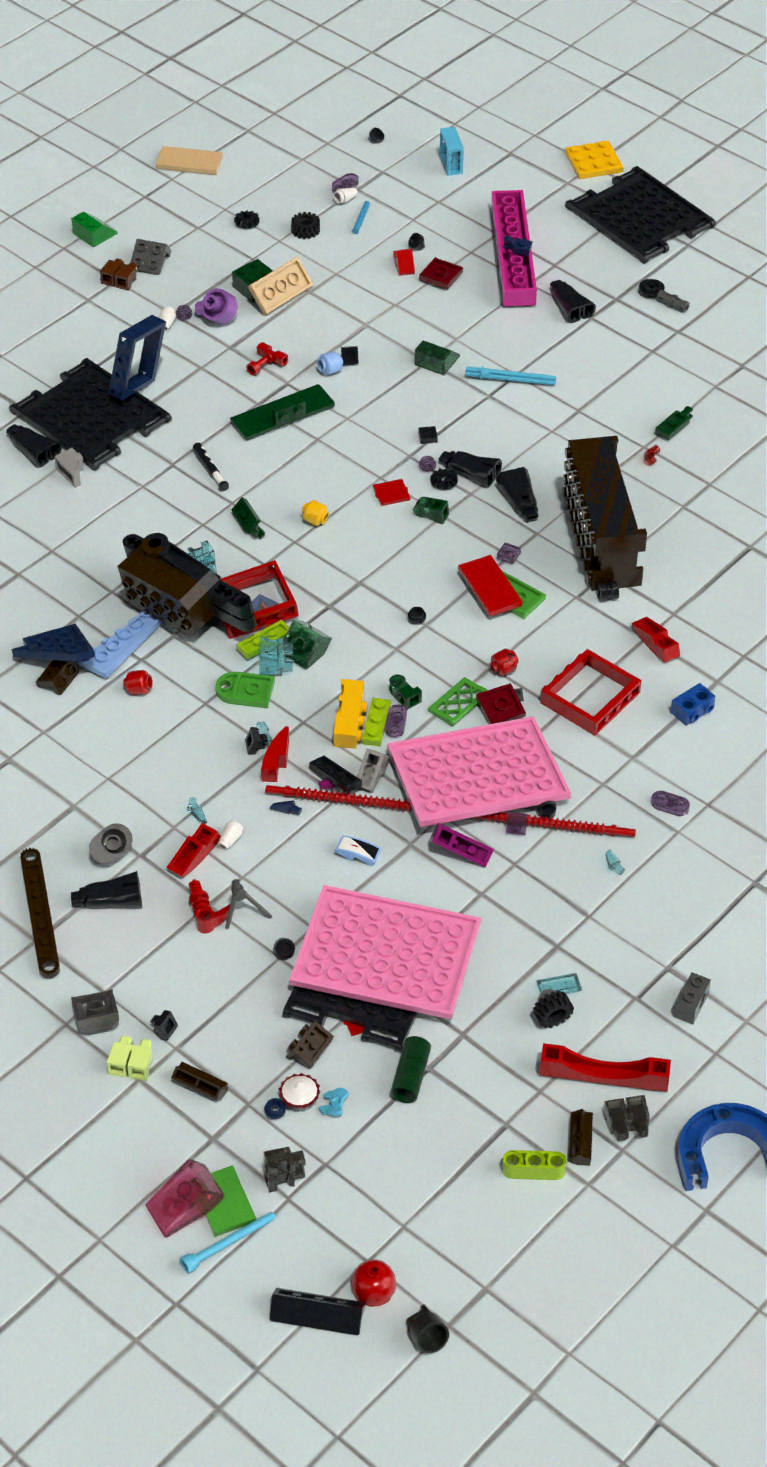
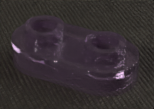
[332,173,359,192]
[385,704,407,738]
[651,791,690,816]

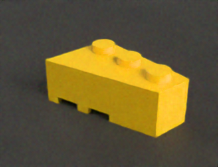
[333,679,368,749]

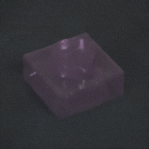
[497,542,521,564]
[506,812,528,835]

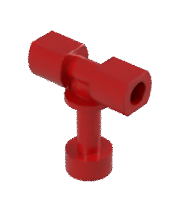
[246,342,288,376]

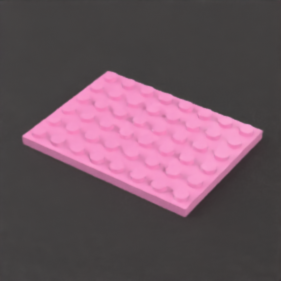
[387,716,571,827]
[289,885,481,1020]

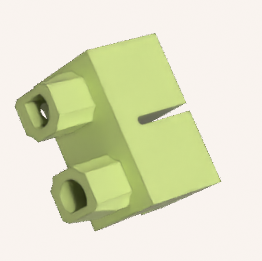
[107,1036,153,1081]

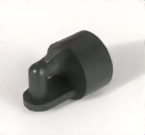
[406,1304,449,1353]

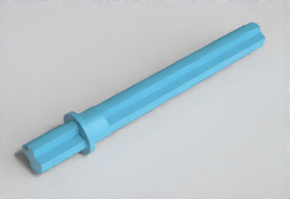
[465,366,556,385]

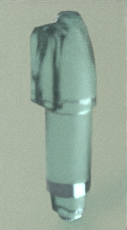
[257,721,273,746]

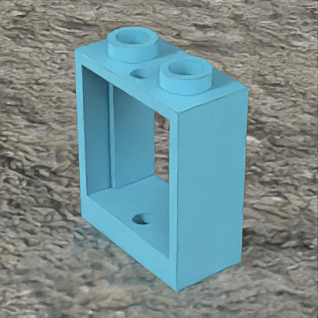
[440,127,464,176]

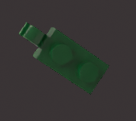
[655,406,693,440]
[231,497,265,539]

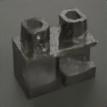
[603,1095,650,1141]
[263,1147,306,1193]

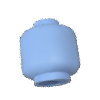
[317,351,343,375]

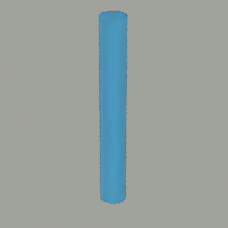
[352,201,370,234]

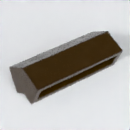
[171,1062,228,1100]
[569,1109,593,1166]

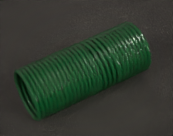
[391,1036,431,1103]

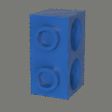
[670,683,715,726]

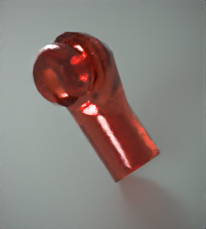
[644,445,660,466]

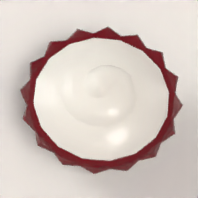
[279,1073,320,1109]

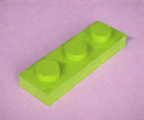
[236,620,292,660]
[362,698,391,747]

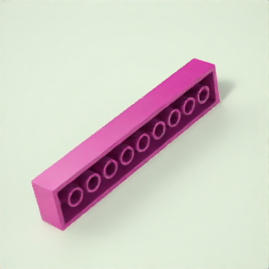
[491,190,537,306]

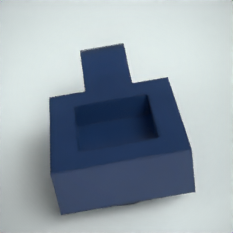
[503,236,533,256]

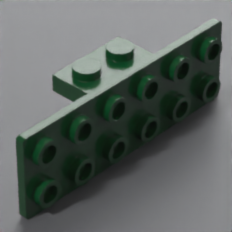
[230,384,335,440]

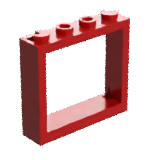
[221,560,299,639]
[541,649,642,736]

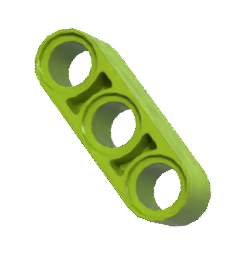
[502,1150,567,1180]

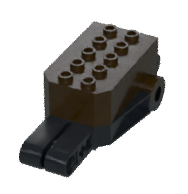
[117,533,257,637]

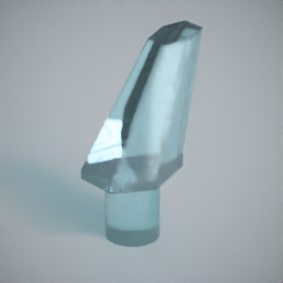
[186,797,207,824]
[605,849,625,875]

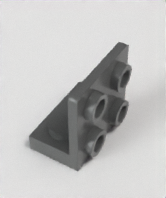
[130,239,171,275]

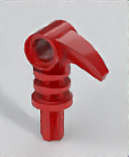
[189,879,230,934]

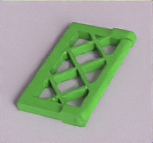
[428,677,488,727]

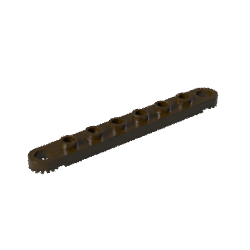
[20,848,60,978]

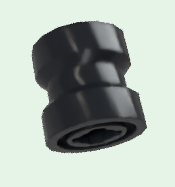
[597,581,619,601]

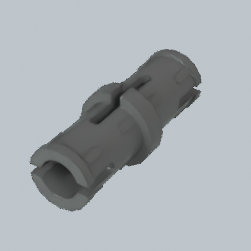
[657,290,690,312]

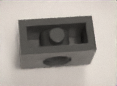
[674,972,711,1025]

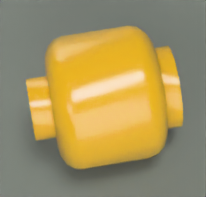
[302,500,329,526]

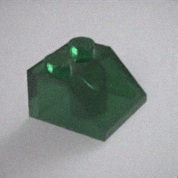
[415,340,460,376]
[277,619,332,669]

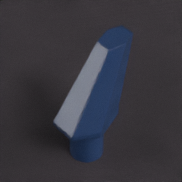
[269,800,302,815]

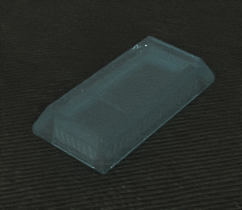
[536,973,582,994]

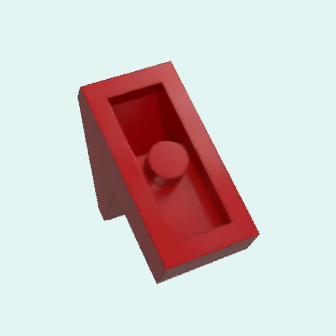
[393,249,415,276]

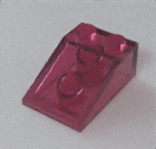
[145,1159,225,1237]

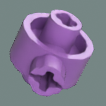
[195,288,238,325]

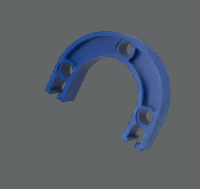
[677,1103,767,1191]

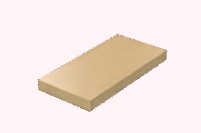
[156,146,223,175]
[248,256,313,315]

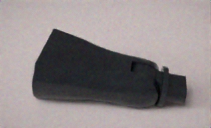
[550,279,596,323]
[6,424,62,468]
[439,451,502,488]
[496,467,539,521]
[71,871,143,908]

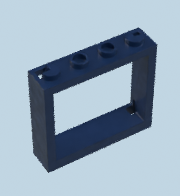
[108,315,166,400]

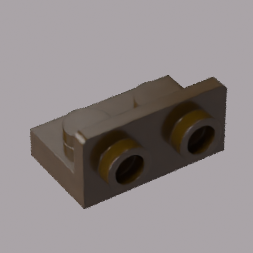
[36,660,80,695]
[286,1021,334,1069]

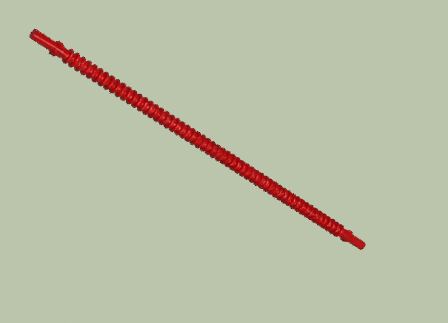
[265,785,636,837]

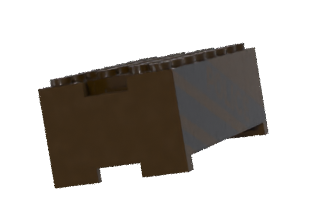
[562,435,647,591]

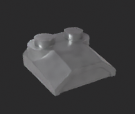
[71,989,119,1034]

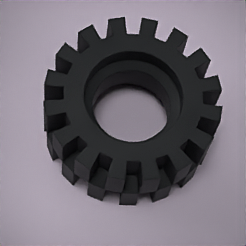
[291,212,320,239]
[533,991,574,1028]

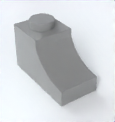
[54,448,83,488]
[357,748,391,792]

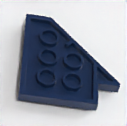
[11,623,95,662]

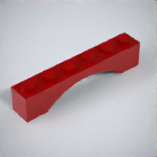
[540,1043,671,1092]

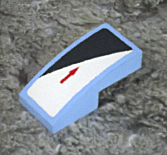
[335,835,381,866]

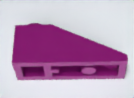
[429,823,494,867]

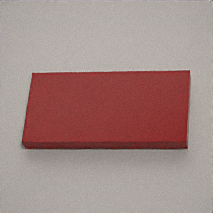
[458,555,523,617]

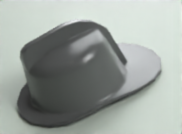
[89,823,133,864]

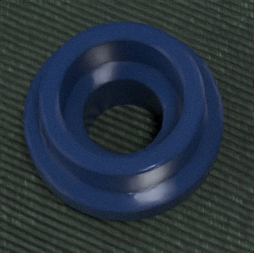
[264,1098,286,1119]

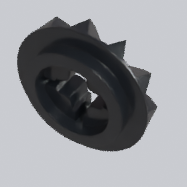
[234,210,260,228]
[639,279,665,298]
[430,467,458,489]

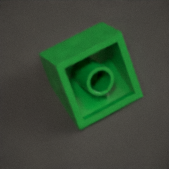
[71,211,118,248]

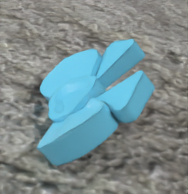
[319,1088,349,1116]

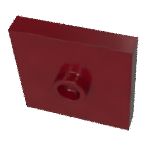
[419,257,463,289]
[476,683,526,724]

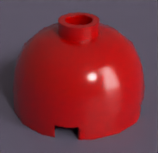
[351,1259,396,1307]

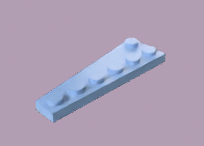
[77,610,163,679]

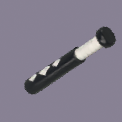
[192,442,229,491]

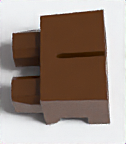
[100,258,137,291]

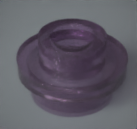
[176,305,192,320]
[419,456,436,472]

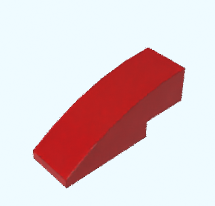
[632,617,680,662]
[261,726,289,782]
[166,823,221,878]

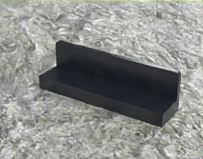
[269,1288,366,1335]

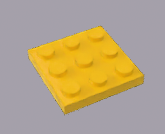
[565,141,624,179]

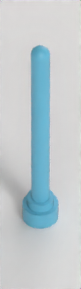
[179,1212,276,1274]

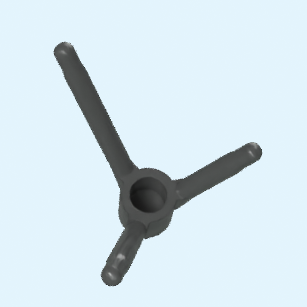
[225,879,272,929]

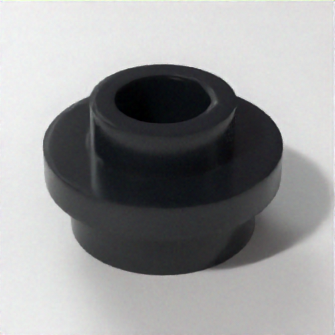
[408,607,426,623]

